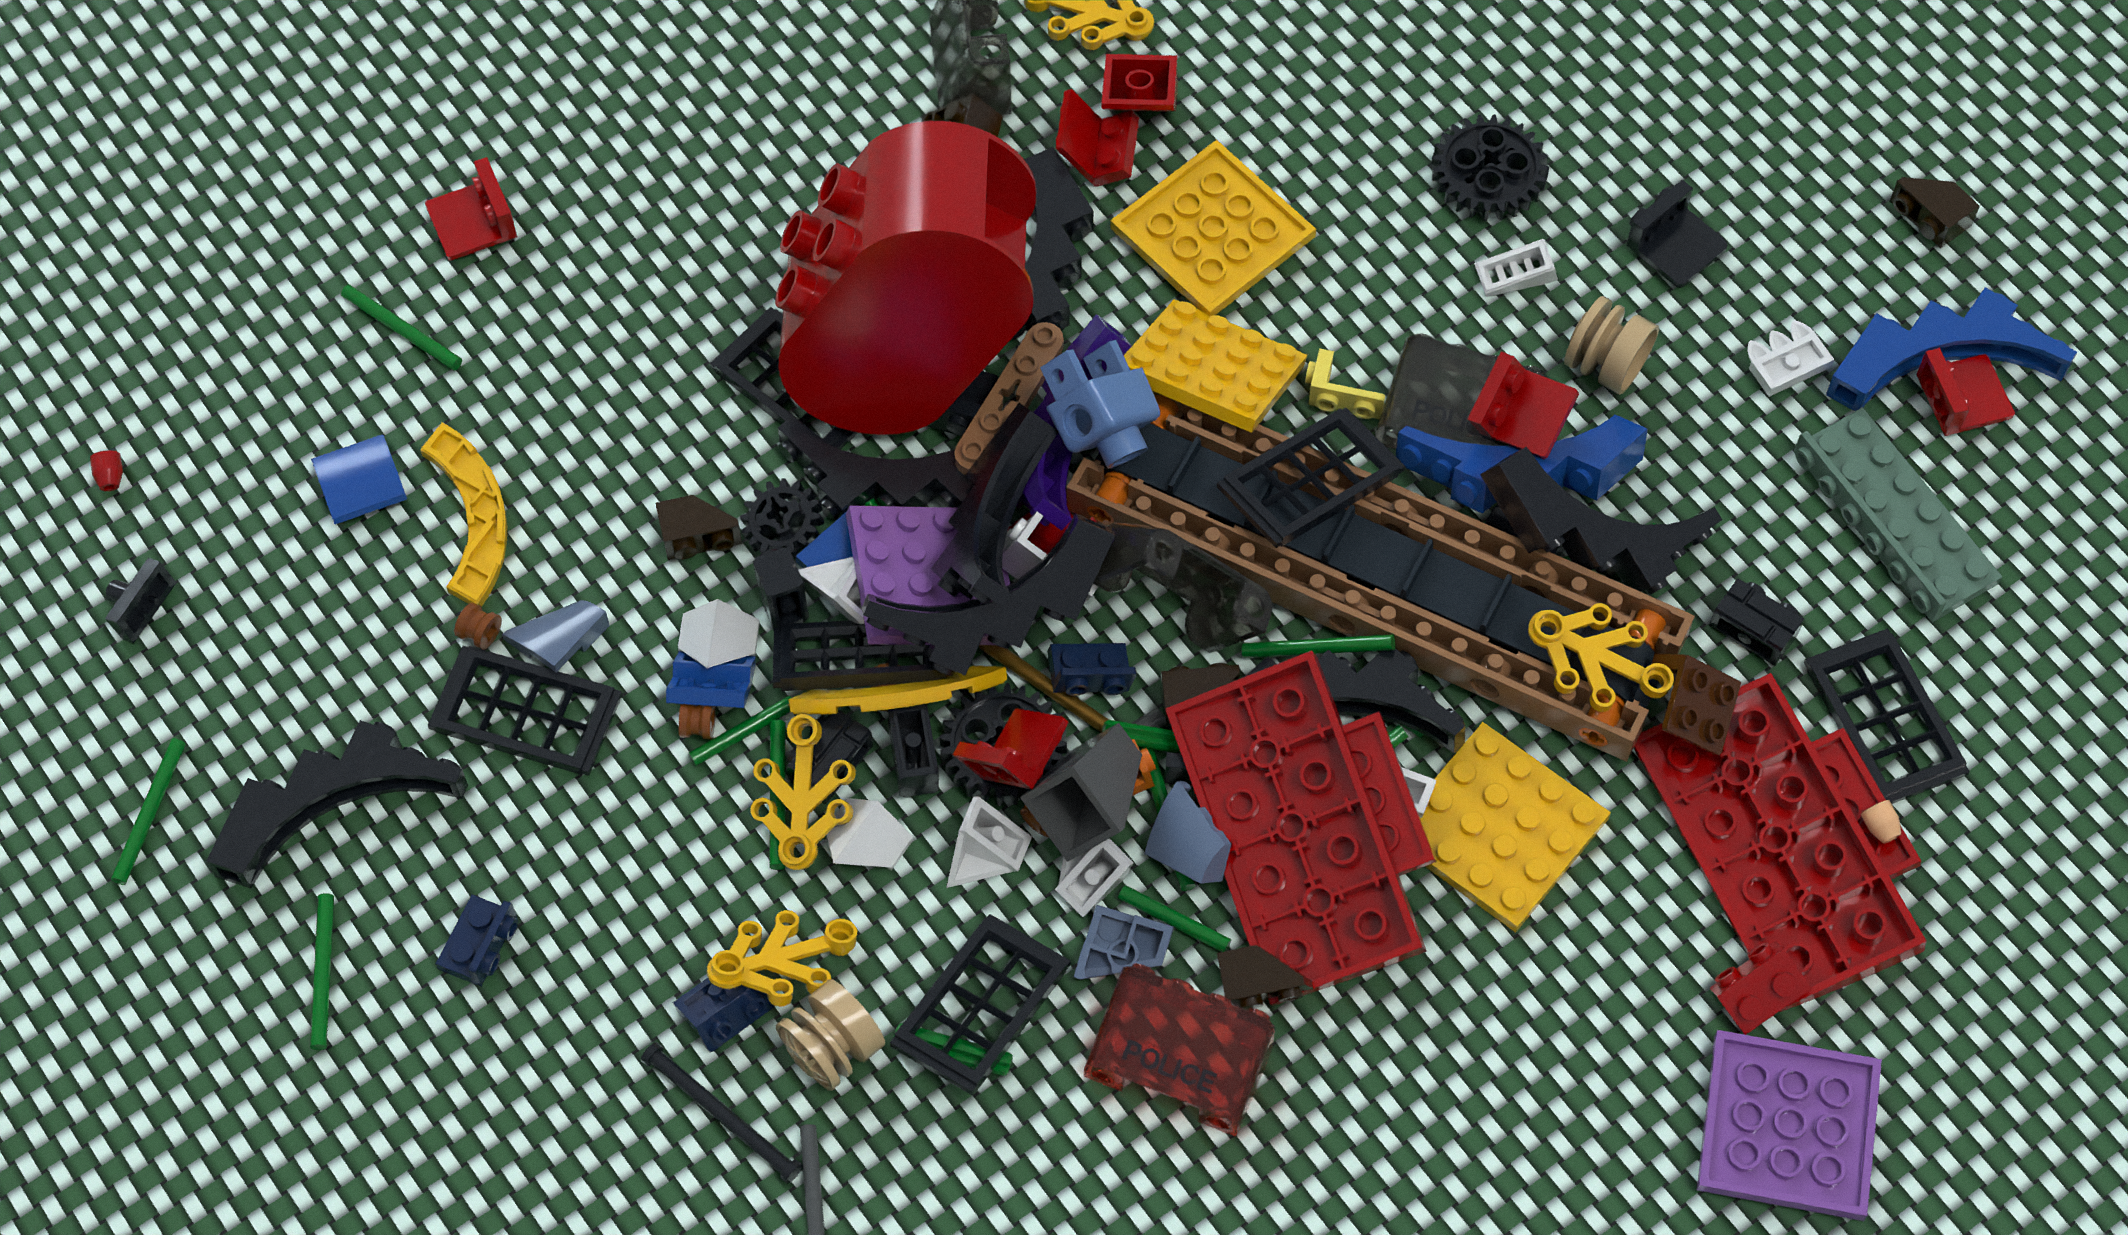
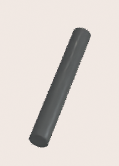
[800,1124,825,1235]

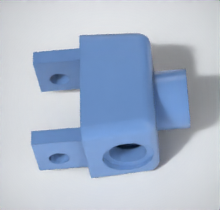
[1040,340,1160,469]

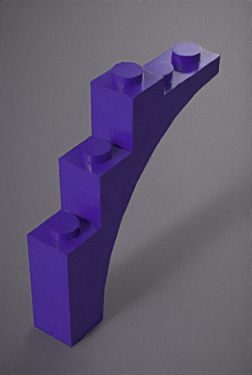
[1016,314,1132,530]

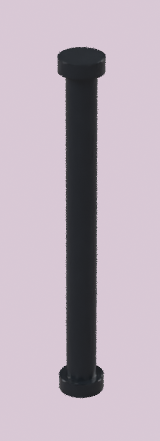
[641,1042,803,1184]

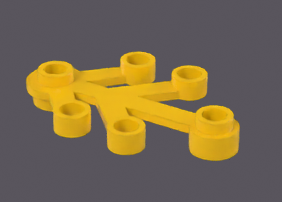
[1023,0,1154,50]
[1528,603,1674,712]
[750,714,856,870]
[707,910,857,1007]

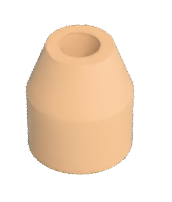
[1860,800,1901,844]

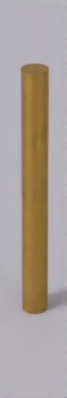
[979,645,1109,733]

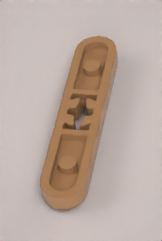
[954,322,1064,475]

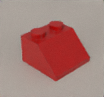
[1101,54,1178,112]

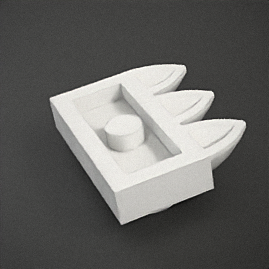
[1748,320,1834,397]

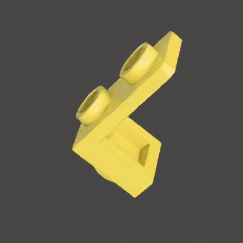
[1305,348,1385,419]

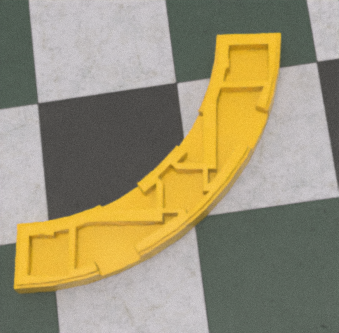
[420,422,507,607]
[789,666,1007,714]

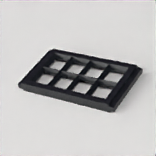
[710,307,858,450]
[1217,407,1405,548]
[773,620,946,691]
[1804,628,1970,804]
[427,646,623,775]
[890,914,1071,1095]

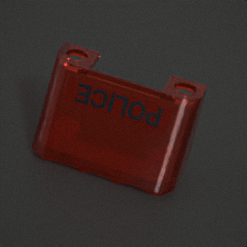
[1084,963,1275,1137]

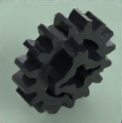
[740,478,825,559]

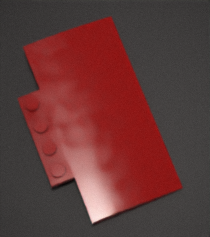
[1165,651,1437,1006]
[1634,673,1927,1012]

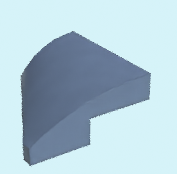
[502,600,610,673]
[1144,781,1231,883]
[1074,905,1174,980]

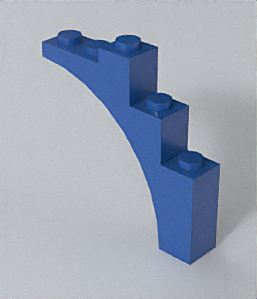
[1826,287,2077,411]
[1396,415,1648,514]

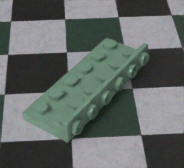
[1794,407,2003,623]

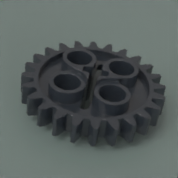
[1431,114,1549,221]
[940,683,1067,806]

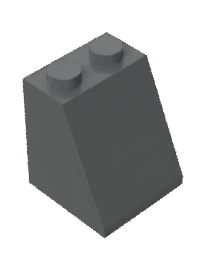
[1020,722,1142,862]

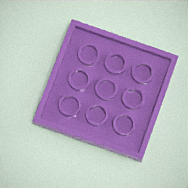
[846,506,1012,645]
[1697,1030,1882,1221]

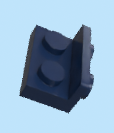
[1047,643,1137,696]
[436,895,518,987]
[673,978,775,1052]

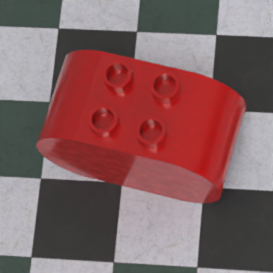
[775,121,1036,435]

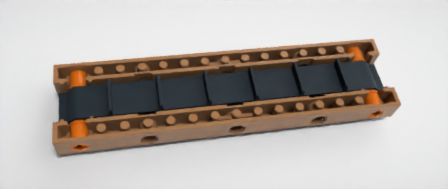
[1066,391,1695,762]

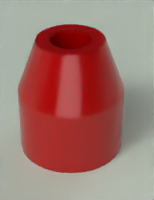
[90,450,123,491]

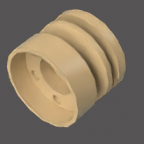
[1564,296,1659,395]
[776,979,885,1091]

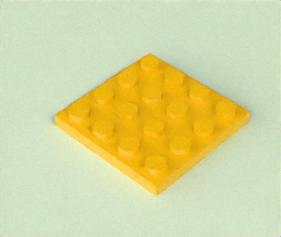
[1110,140,1316,316]
[1124,299,1307,433]
[1421,722,1611,933]

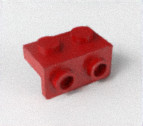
[1710,941,1812,1035]

